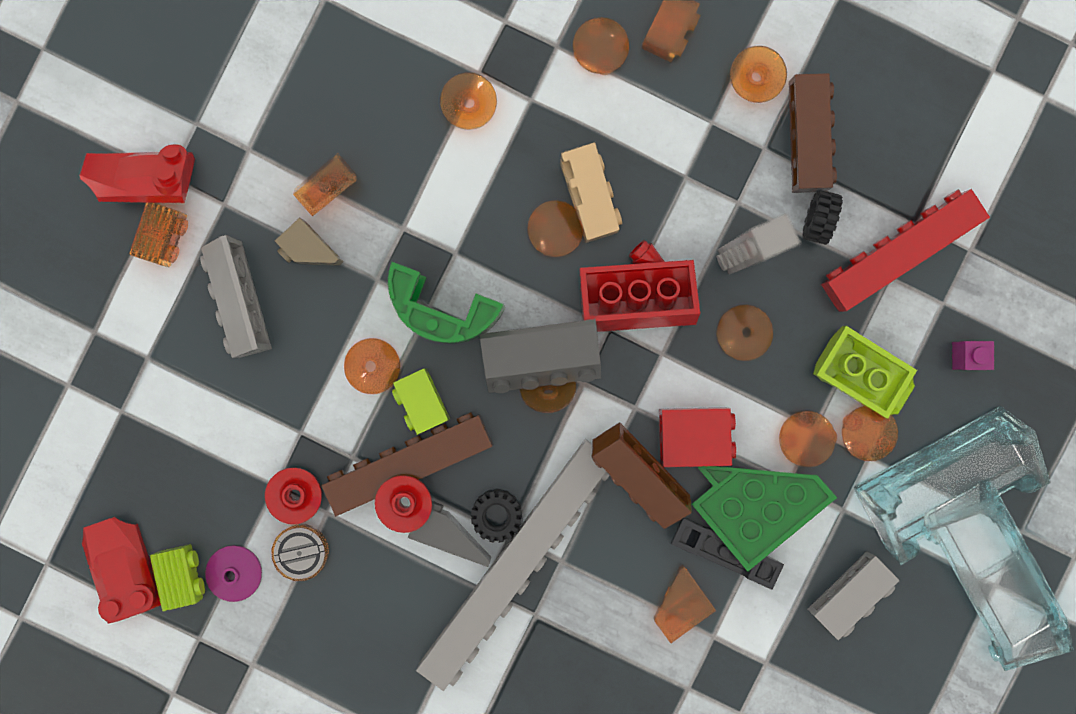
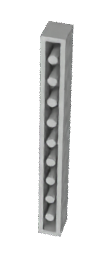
[416,439,610,691]

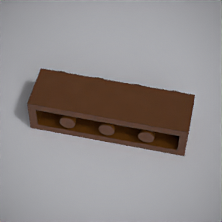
[789,73,837,193]
[591,422,692,529]

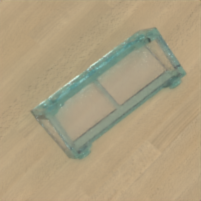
[854,406,1051,565]
[922,478,1074,671]

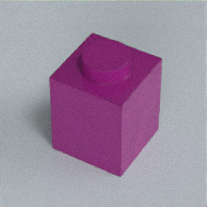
[952,341,994,370]

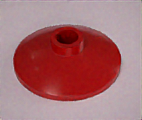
[265,467,322,524]
[375,475,432,533]

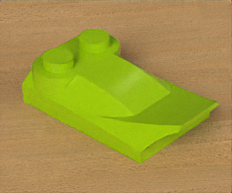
[813,326,917,419]

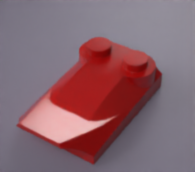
[80,144,195,203]
[82,517,161,624]

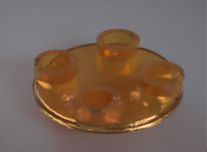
[573,17,629,75]
[528,200,584,257]
[842,406,898,461]
[779,411,837,467]

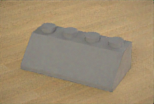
[200,235,272,358]

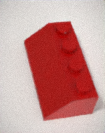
[580,260,700,332]

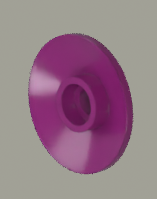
[205,545,262,602]

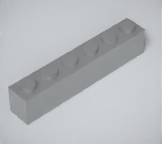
[717,213,800,275]

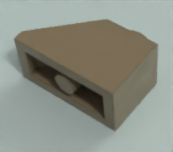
[275,217,344,265]

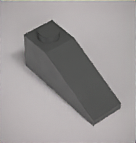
[408,501,491,567]

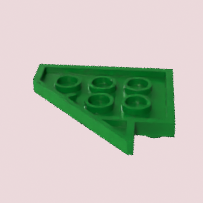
[692,466,837,571]

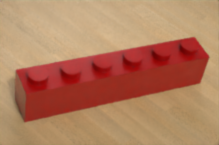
[821,189,990,312]

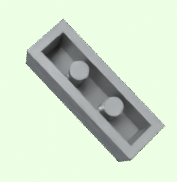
[807,551,900,640]

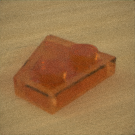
[653,565,716,643]

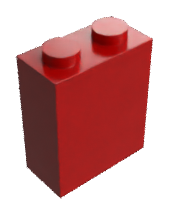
[659,407,736,467]

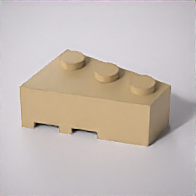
[560,142,622,243]

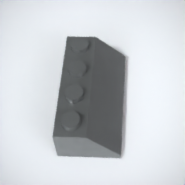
[480,319,601,393]

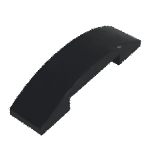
[671,518,784,590]

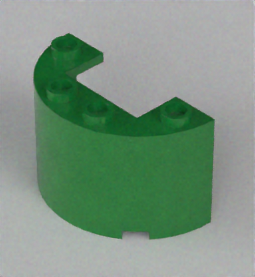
[388,262,506,344]

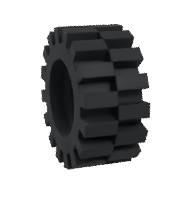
[802,189,843,245]
[471,489,522,543]

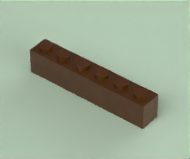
[321,412,493,517]

